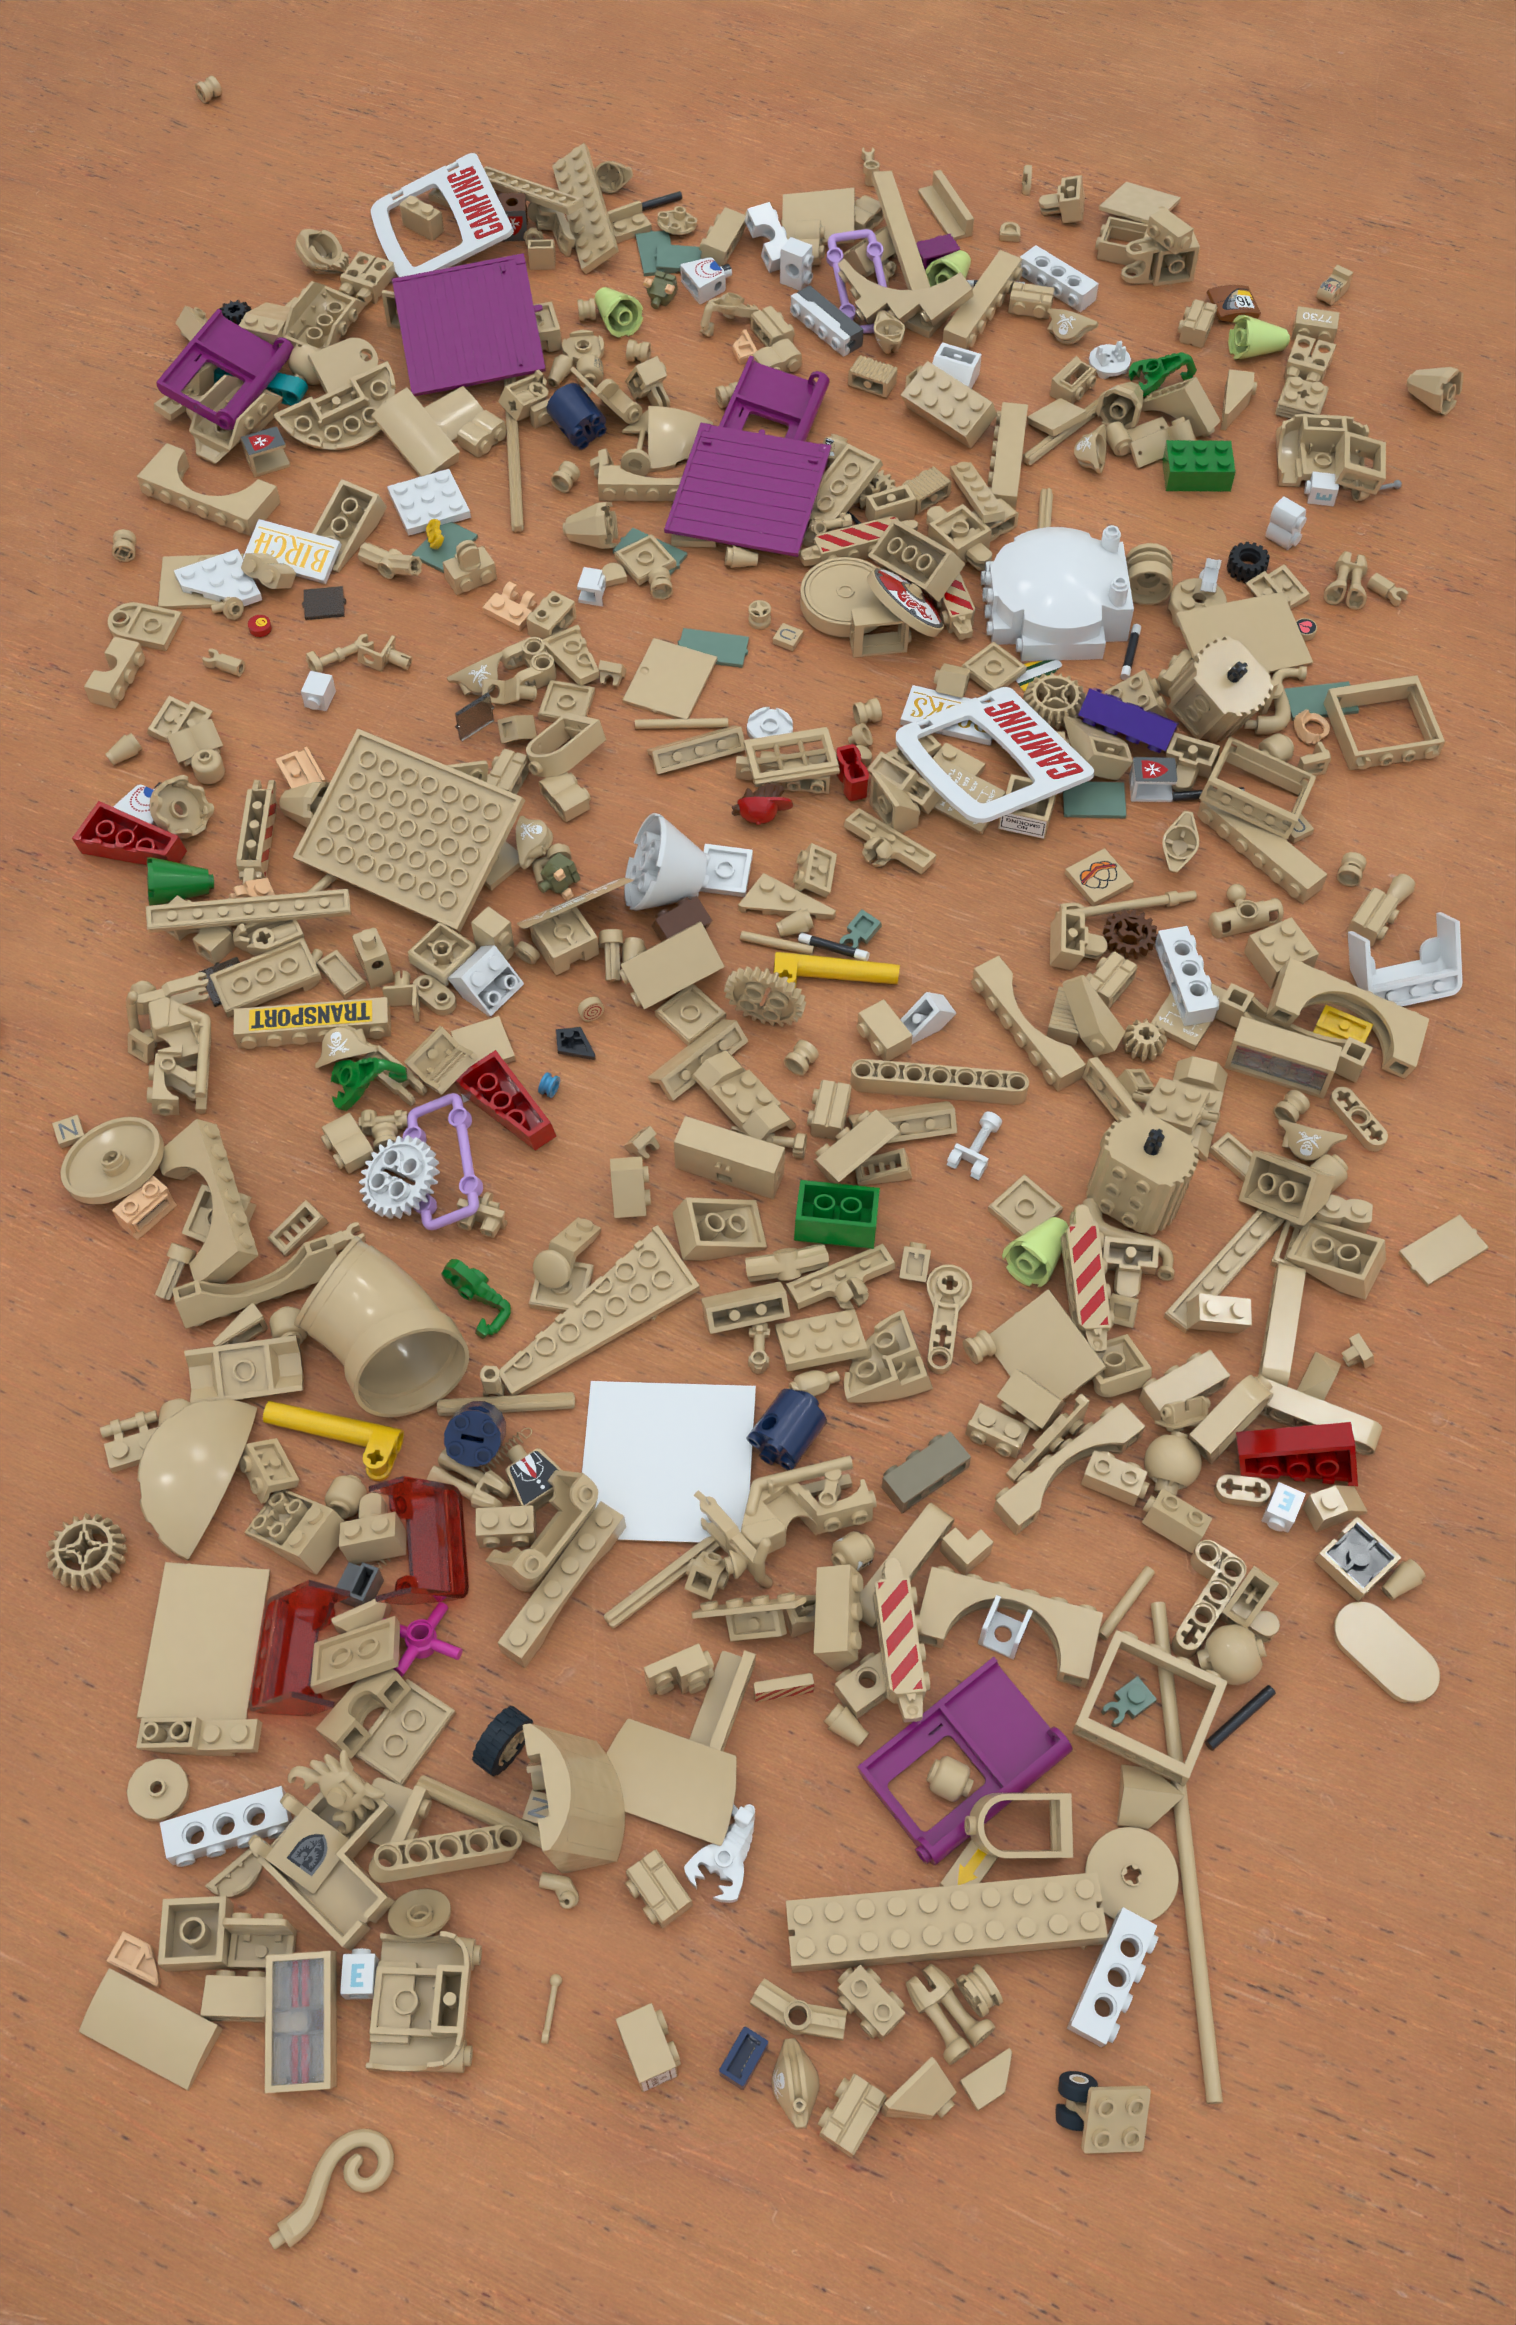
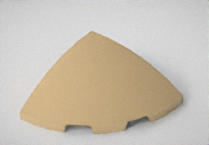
[648,406,713,472]
[844,1310,933,1403]

